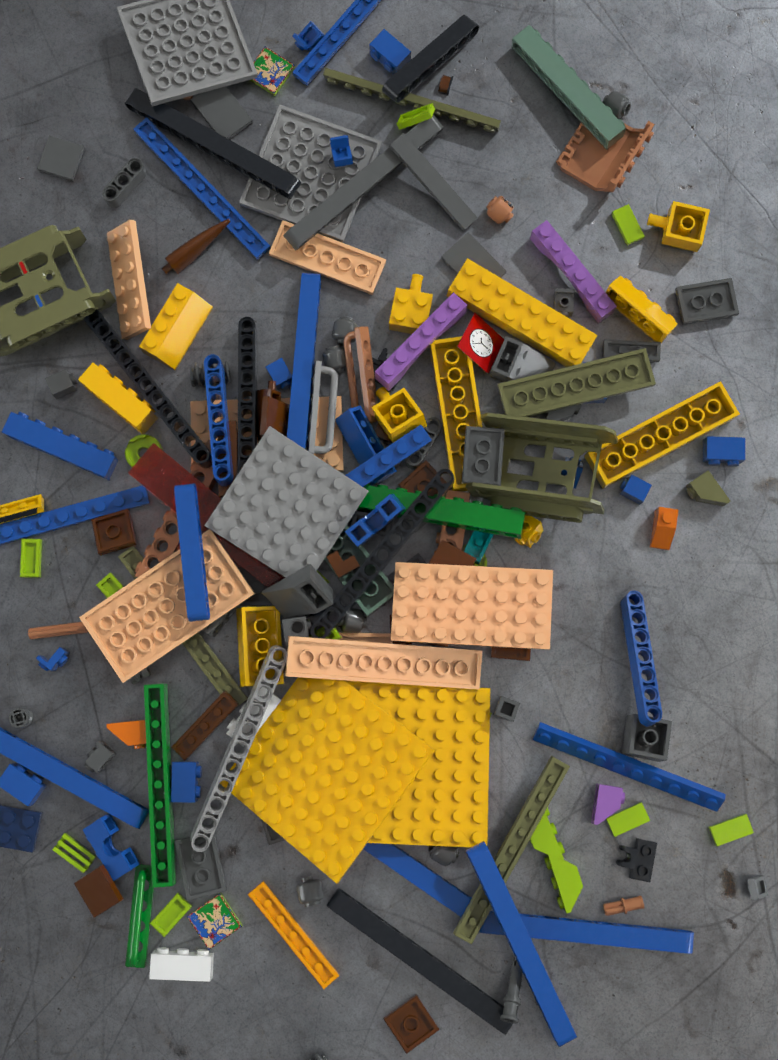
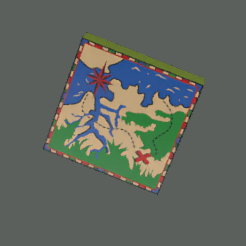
[250,46,295,96]
[187,893,243,950]

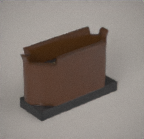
[438,75,454,95]

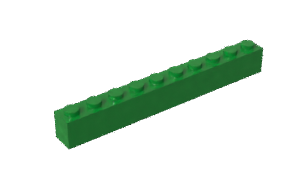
[357,484,525,539]
[144,684,176,888]

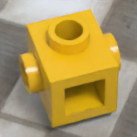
[514,515,543,548]

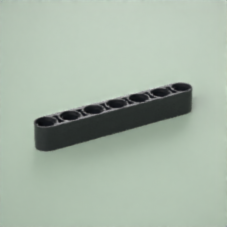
[382,15,479,103]

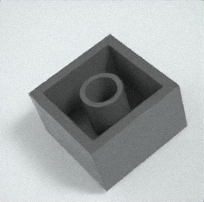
[622,714,672,762]

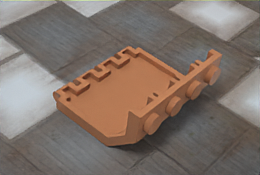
[556,121,655,192]

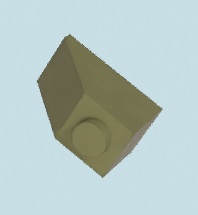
[686,470,731,506]

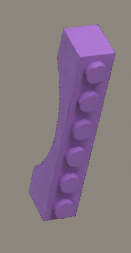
[530,220,617,324]
[375,292,467,391]

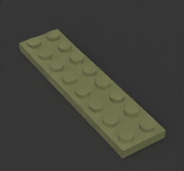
[498,348,656,417]

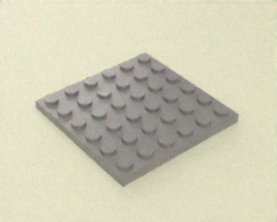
[117,0,257,106]
[239,105,382,243]
[204,426,369,577]

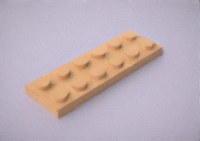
[107,219,151,340]
[269,220,386,295]

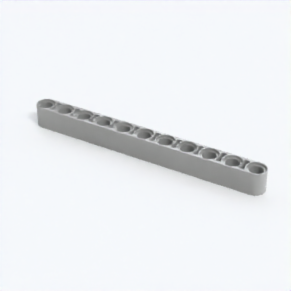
[190,645,287,852]

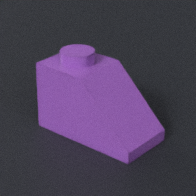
[591,783,625,825]

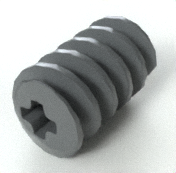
[190,361,230,387]

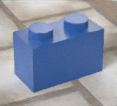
[369,29,411,74]
[703,436,745,466]
[171,761,202,803]
[0,763,47,806]

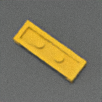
[0,494,44,524]

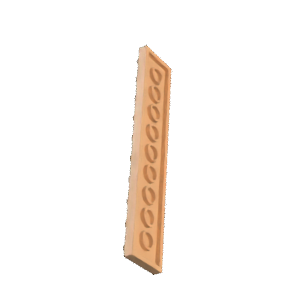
[285,636,482,689]

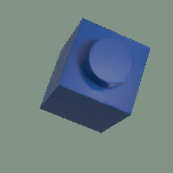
[265,358,292,390]
[619,474,652,505]

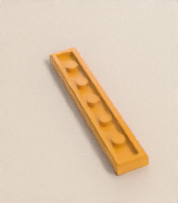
[248,881,339,989]

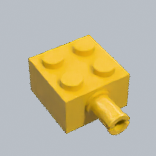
[647,201,710,252]
[389,274,433,334]
[372,387,427,443]

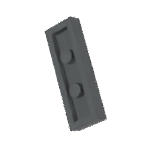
[603,339,661,362]

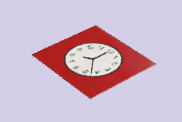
[457,313,504,374]

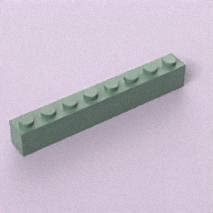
[512,25,626,150]

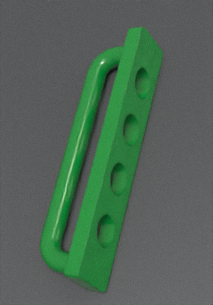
[125,864,154,968]

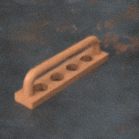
[344,327,378,423]

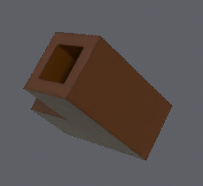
[327,551,360,579]

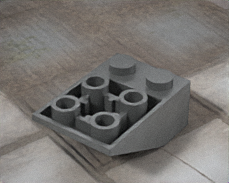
[490,336,556,382]
[262,564,333,618]

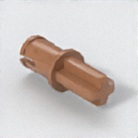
[603,895,644,916]

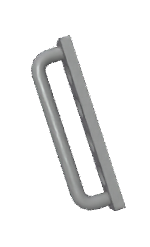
[307,360,338,455]

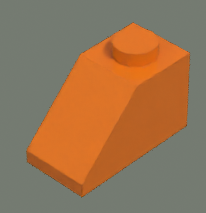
[650,507,679,550]
[106,720,146,749]

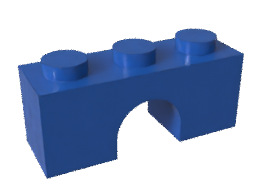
[345,494,406,547]
[83,814,140,881]

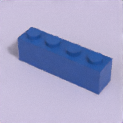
[335,405,397,486]

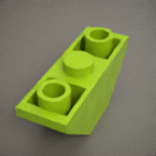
[530,807,565,860]
[544,853,583,913]

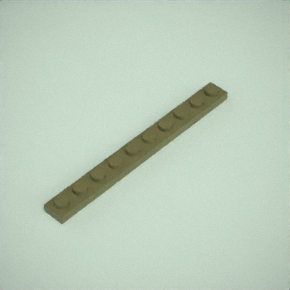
[323,68,501,133]
[118,546,248,708]
[453,756,570,944]

